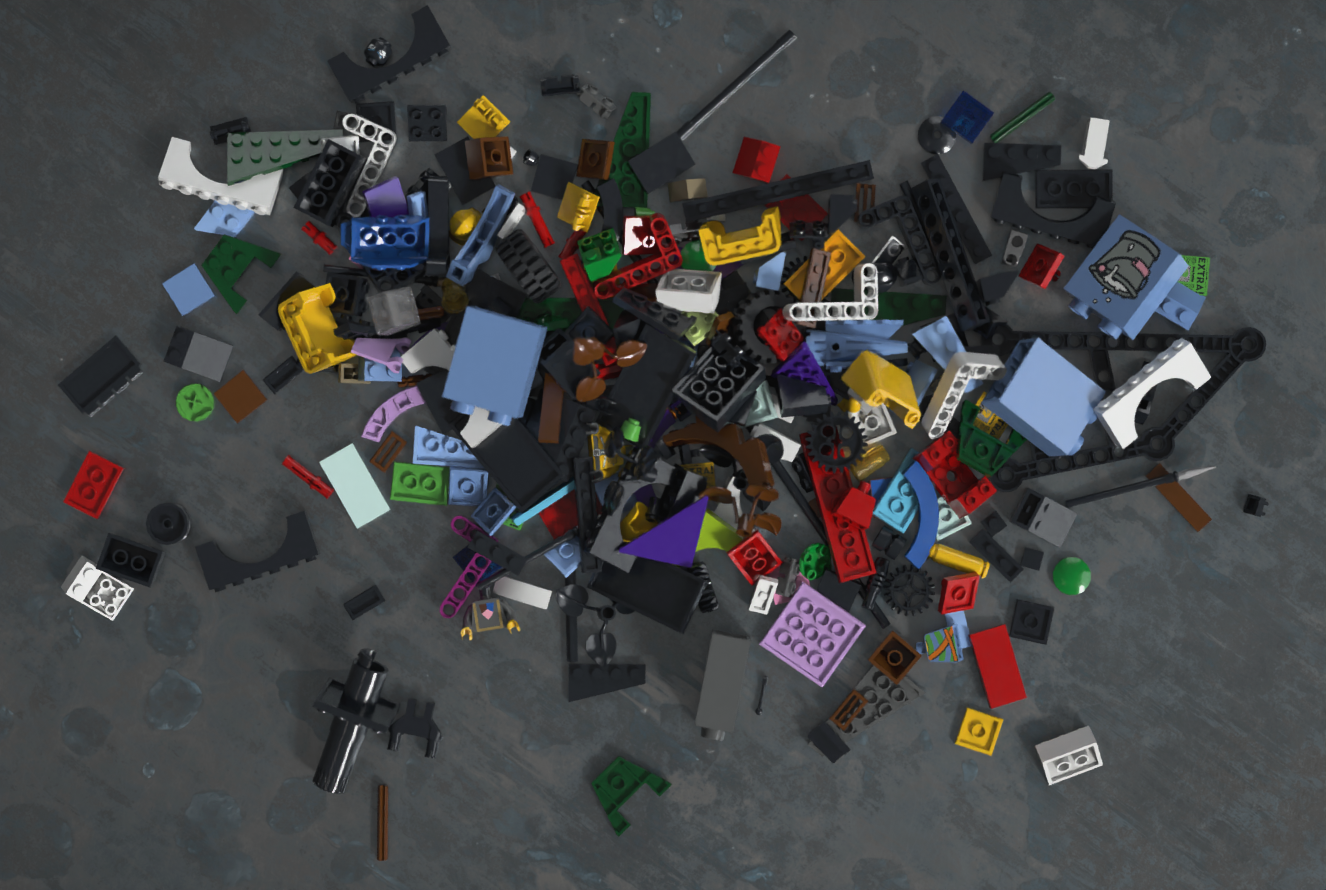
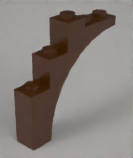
[663,416,775,487]

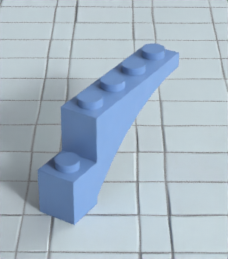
[446,185,515,286]

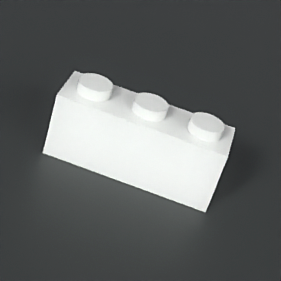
[656,269,722,313]
[1035,726,1103,785]

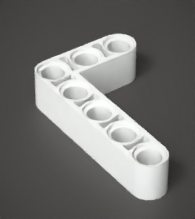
[343,114,397,217]
[783,263,878,321]
[921,352,1007,439]

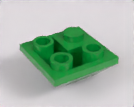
[577,228,622,282]

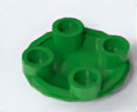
[681,240,716,271]
[799,543,832,580]
[1052,557,1091,595]

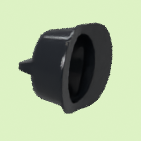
[851,263,898,293]

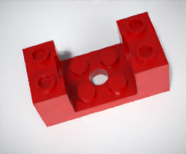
[912,430,997,519]

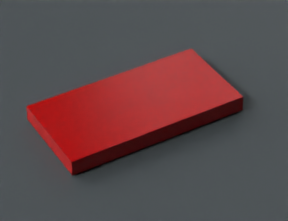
[968,624,1027,709]

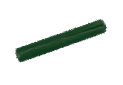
[990,92,1055,143]

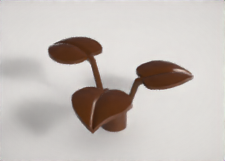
[573,337,647,402]
[698,483,782,537]

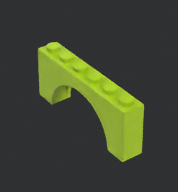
[673,508,744,568]

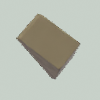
[667,178,708,203]
[338,363,371,384]

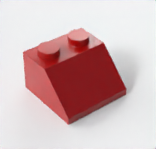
[732,137,781,184]

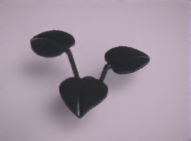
[604,427,663,517]
[699,434,784,512]
[556,584,634,667]

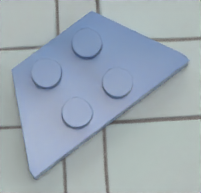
[194,179,255,237]

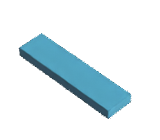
[510,476,575,526]

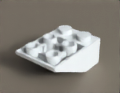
[61,555,134,621]

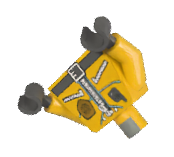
[586,423,633,483]

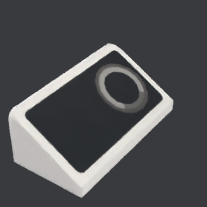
[872,236,907,265]

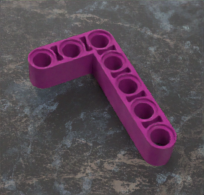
[440,515,500,618]

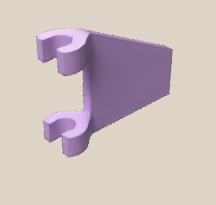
[351,338,412,374]

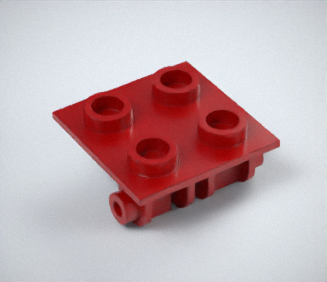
[757,309,805,361]

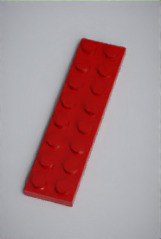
[799,426,876,583]

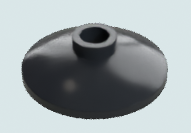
[918,116,956,154]

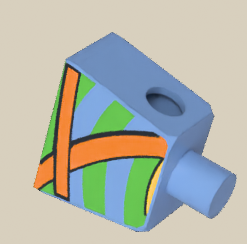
[916,624,964,663]

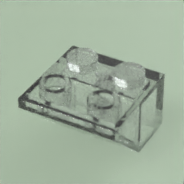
[367,287,421,335]

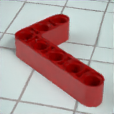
[593,213,682,299]

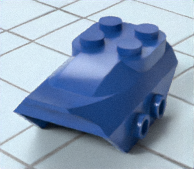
[340,215,430,270]

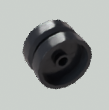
[146,502,192,545]

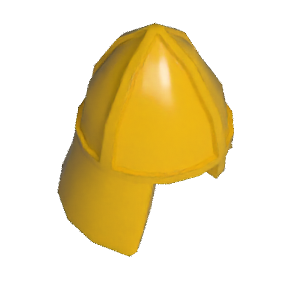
[449,207,482,246]
[620,501,658,542]

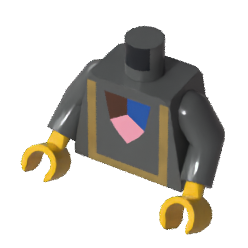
[460,587,520,640]

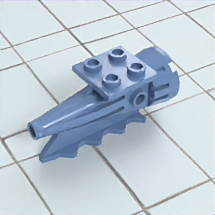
[806,320,908,372]

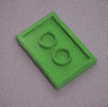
[390,462,450,506]

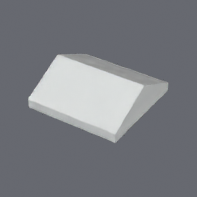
[847,403,897,445]

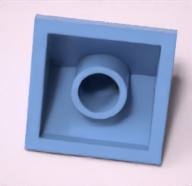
[471,487,517,536]

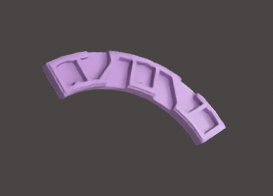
[361,385,426,442]

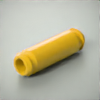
[927,542,990,579]

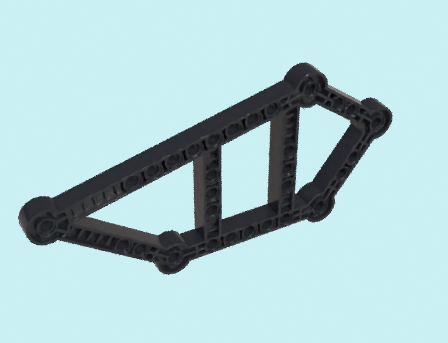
[919,325,1266,492]

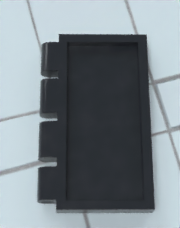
[58,335,143,417]

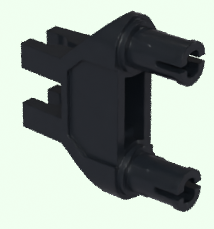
[387,698,443,759]

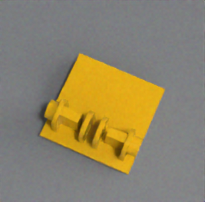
[457,95,510,139]
[557,182,599,232]

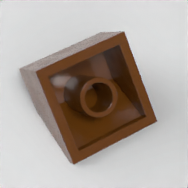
[465,136,513,179]
[868,631,922,685]

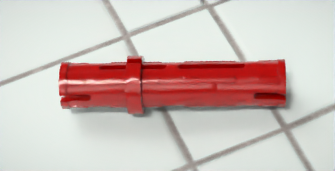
[519,191,555,248]
[282,455,335,499]

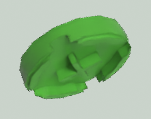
[176,383,214,421]

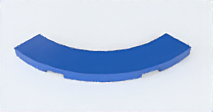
[902,460,939,569]

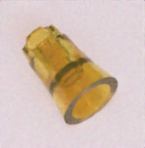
[441,278,468,314]
[850,444,891,483]

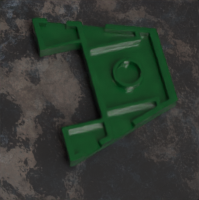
[201,234,282,314]
[956,400,1028,478]
[591,756,672,837]

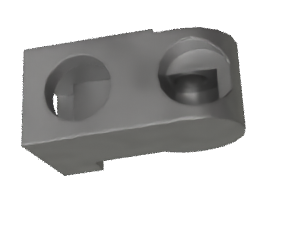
[1001,229,1028,268]

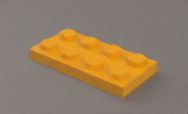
[784,229,866,301]

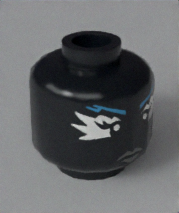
[364,37,392,67]

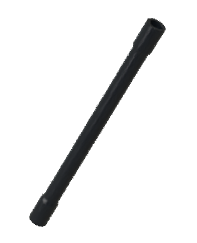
[676,29,797,140]

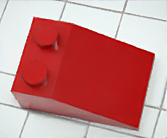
[726,530,782,586]

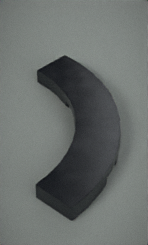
[580,177,623,264]
[334,318,441,340]

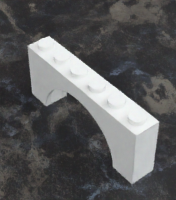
[158,137,283,215]
[401,329,502,448]
[1093,338,1211,449]
[711,423,801,540]

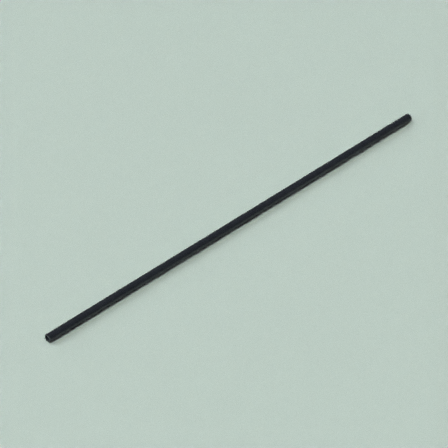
[581,180,891,629]

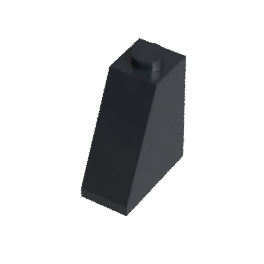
[774,374,831,418]

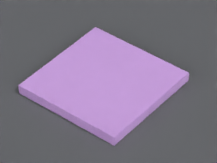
[759,581,866,687]

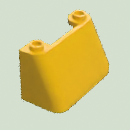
[698,206,781,265]
[278,283,357,374]
[841,350,921,429]

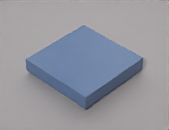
[162,263,215,316]
[448,466,488,507]

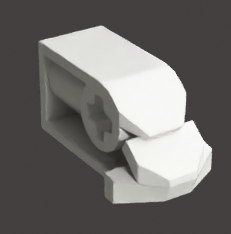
[1078,117,1110,169]

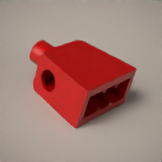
[831,481,876,530]

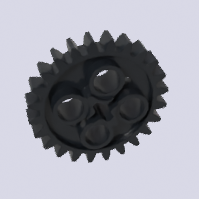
[805,411,868,474]

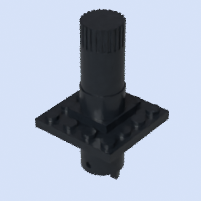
[312,648,401,794]

